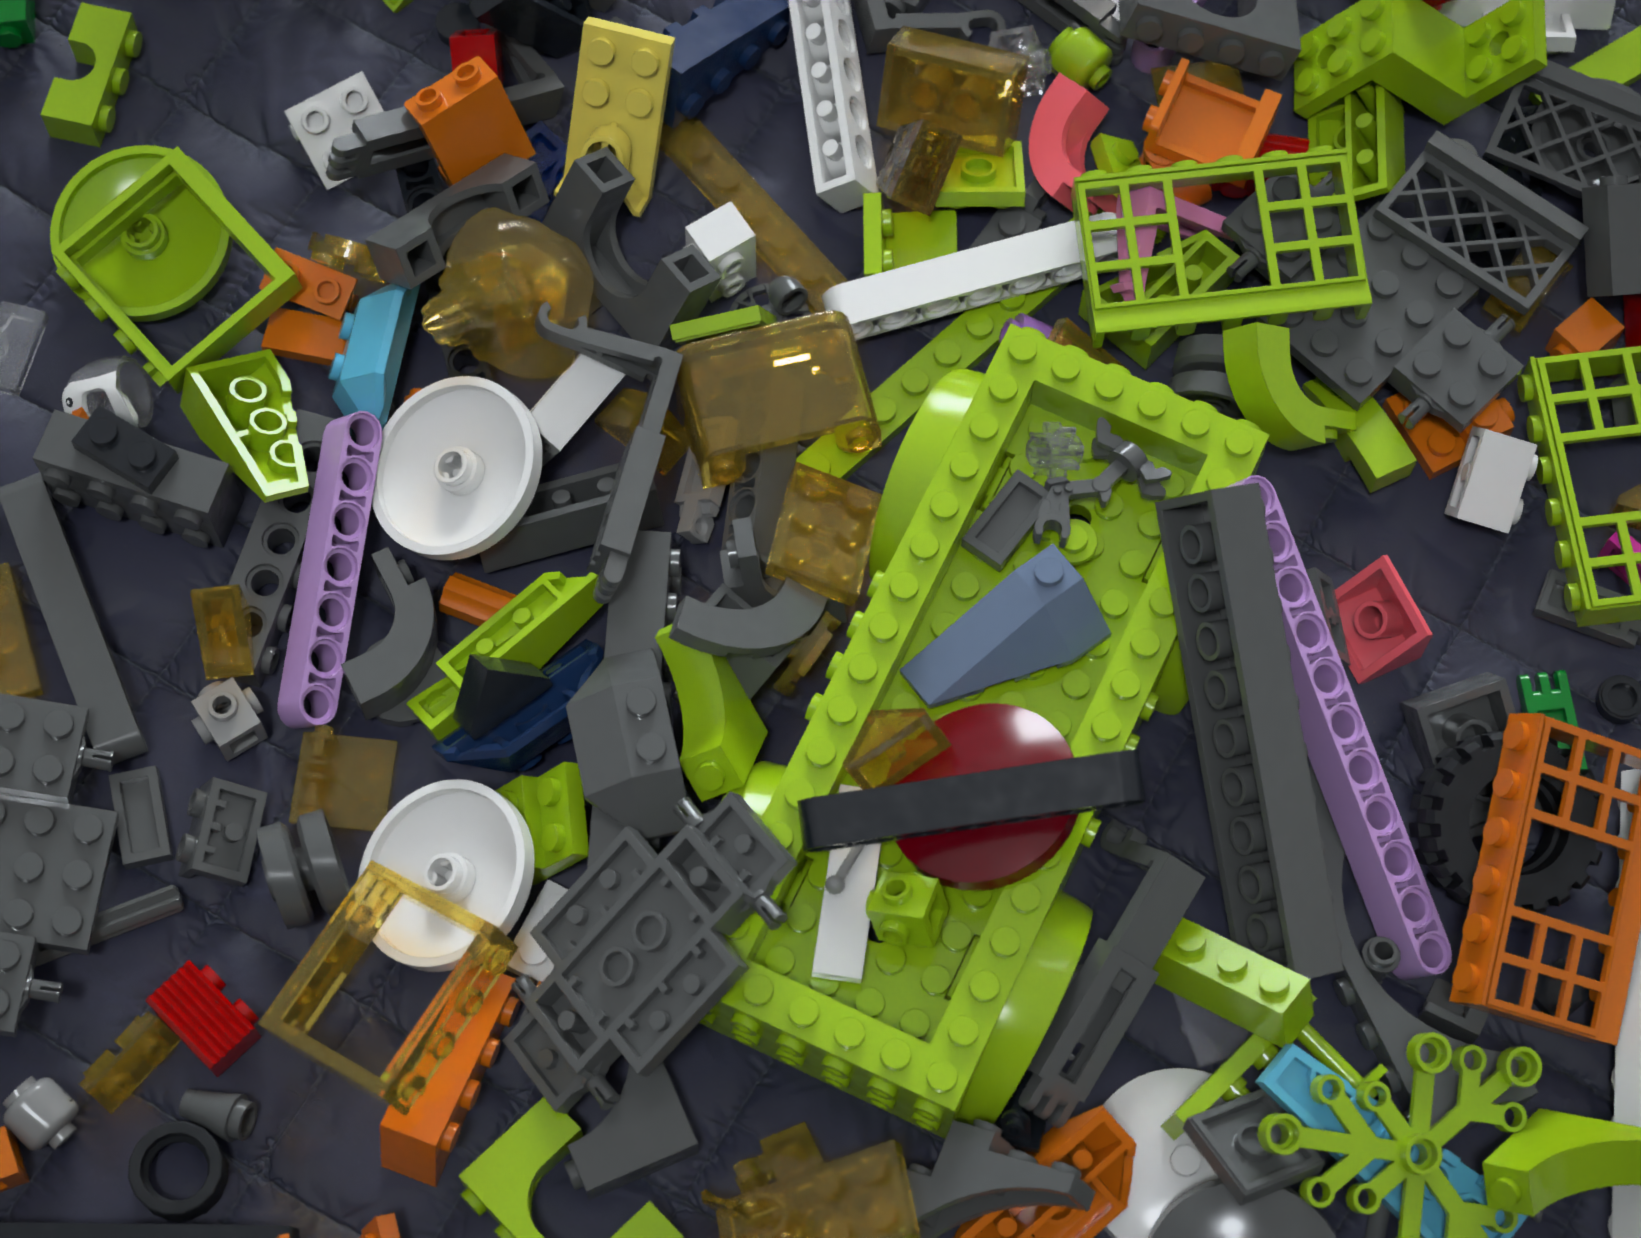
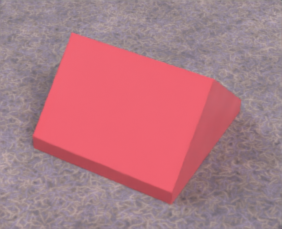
[1335,555,1433,684]

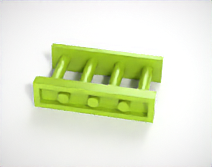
[1161,994,1388,1141]

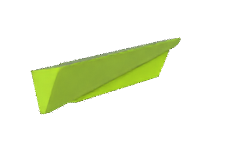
[406,571,604,742]

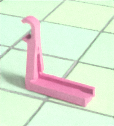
[1110,186,1234,301]

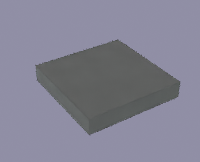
[1183,1089,1325,1206]

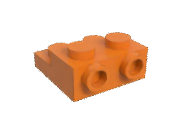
[1382,392,1515,480]

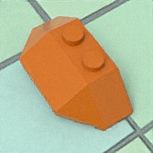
[953,1105,1137,1238]

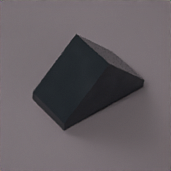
[453,654,553,741]

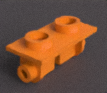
[259,247,358,321]

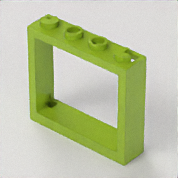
[51,146,303,394]

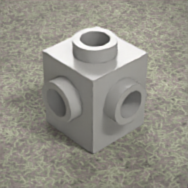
[191,677,268,762]

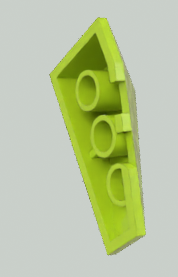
[180,349,309,503]

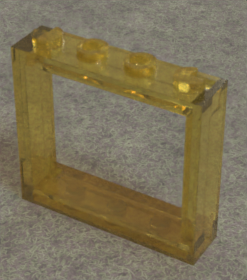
[258,860,519,1116]

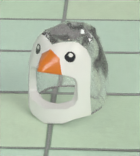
[60,356,154,429]

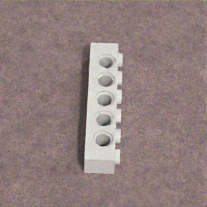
[788,0,879,213]

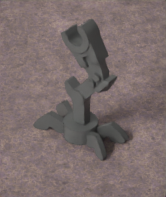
[1032,417,1172,548]

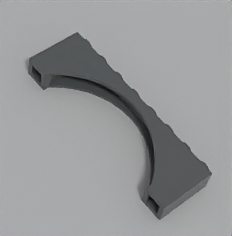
[1309,766,1538,1137]

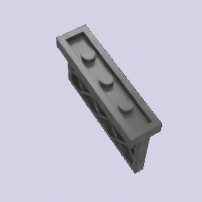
[1483,59,1641,196]
[1373,130,1589,316]

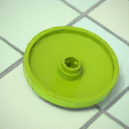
[50,145,233,322]

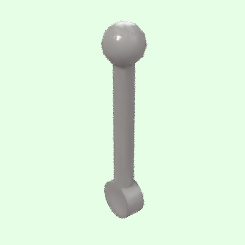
[825,845,865,895]

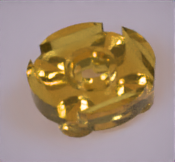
[307,232,387,285]

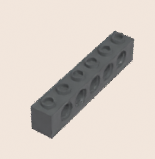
[200,408,356,688]

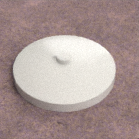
[372,376,543,560]
[357,779,535,972]
[1103,1068,1231,1238]

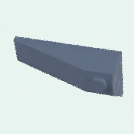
[900,544,1111,709]

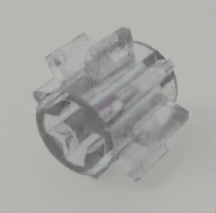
[1025,422,1084,479]

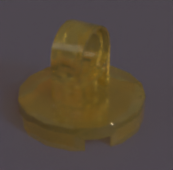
[772,611,841,698]

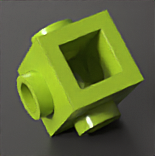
[866,871,949,948]

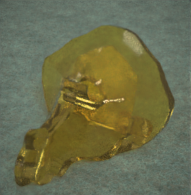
[421,207,594,379]

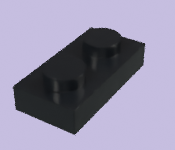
[71,405,179,495]

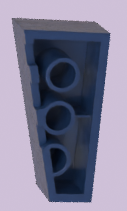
[663,0,791,129]

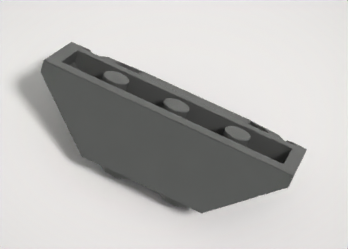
[566,648,686,841]

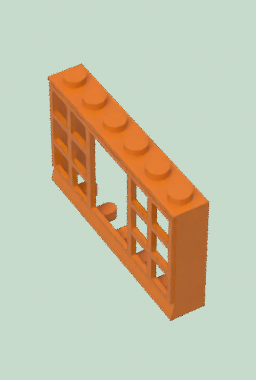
[1449,713,1641,1046]

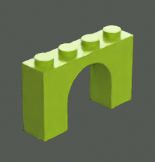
[458,1097,684,1238]

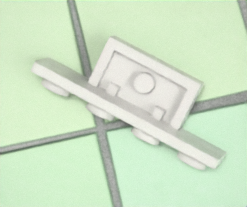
[1439,0,1616,55]

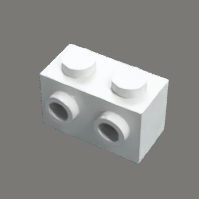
[683,201,756,302]
[1444,426,1538,534]

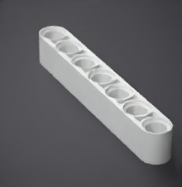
[822,212,1118,342]

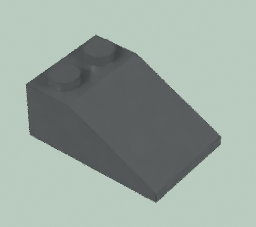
[1400,672,1543,838]

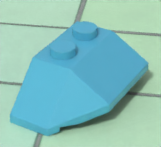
[328,283,420,431]

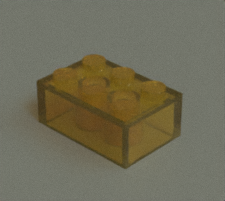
[876,26,1030,157]

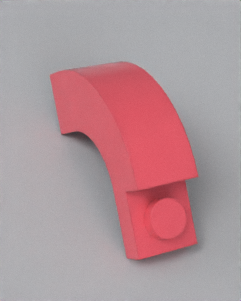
[1029,73,1117,215]

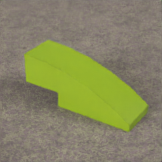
[1302,377,1417,493]

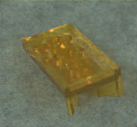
[701,1139,921,1238]

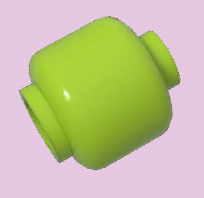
[1048,27,1113,91]

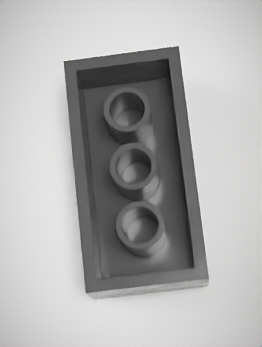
[33,409,244,548]

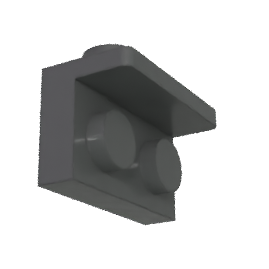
[176,777,268,887]

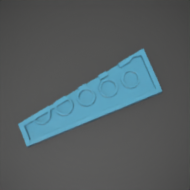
[1255,1044,1528,1238]

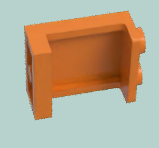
[404,56,536,187]
[1142,58,1282,189]

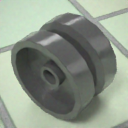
[1168,334,1246,420]
[256,808,355,930]

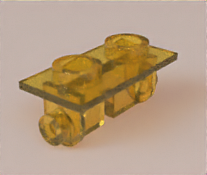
[78,1011,180,1114]

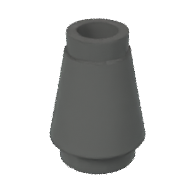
[179,1088,258,1142]

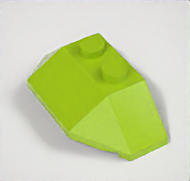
[1308,80,1405,201]

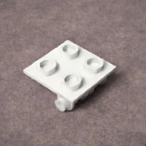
[284,71,384,190]

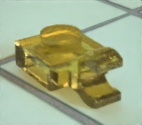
[733,1122,825,1197]

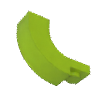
[1223,322,1356,451]

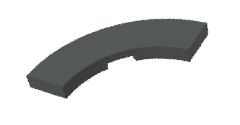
[669,577,827,659]

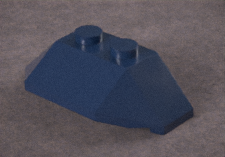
[431,639,604,773]

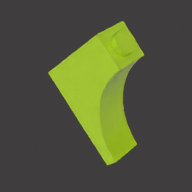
[655,624,768,802]
[1482,1108,1641,1217]

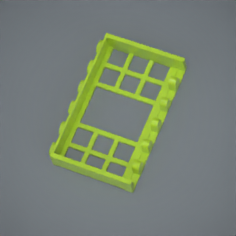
[1071,145,1372,348]
[1517,346,1641,627]

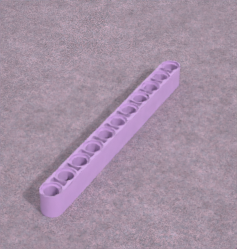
[1227,475,1452,980]

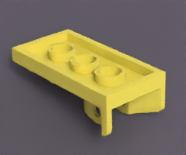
[554,16,676,217]

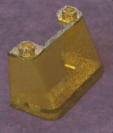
[674,310,882,489]

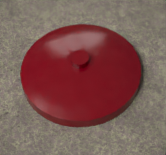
[888,703,1078,891]

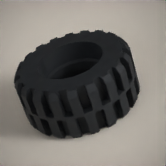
[1409,731,1608,914]

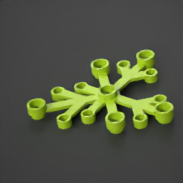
[1257,1033,1542,1238]

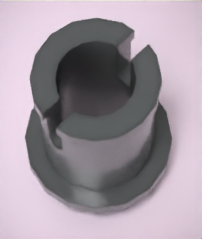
[1361,936,1401,985]

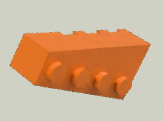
[380,963,521,1188]

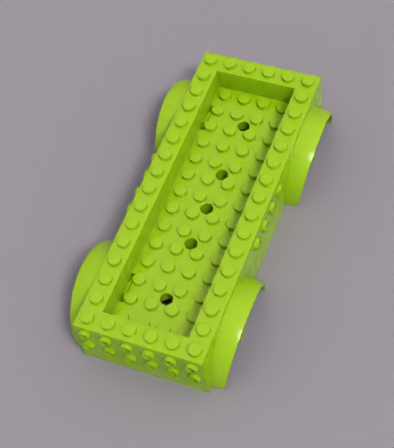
[699,324,1270,1139]

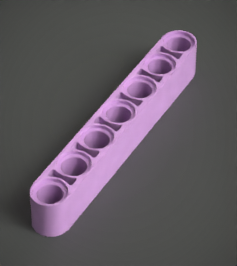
[277,411,382,729]

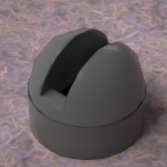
[769,275,808,315]

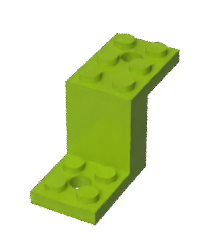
[1294,0,1547,125]

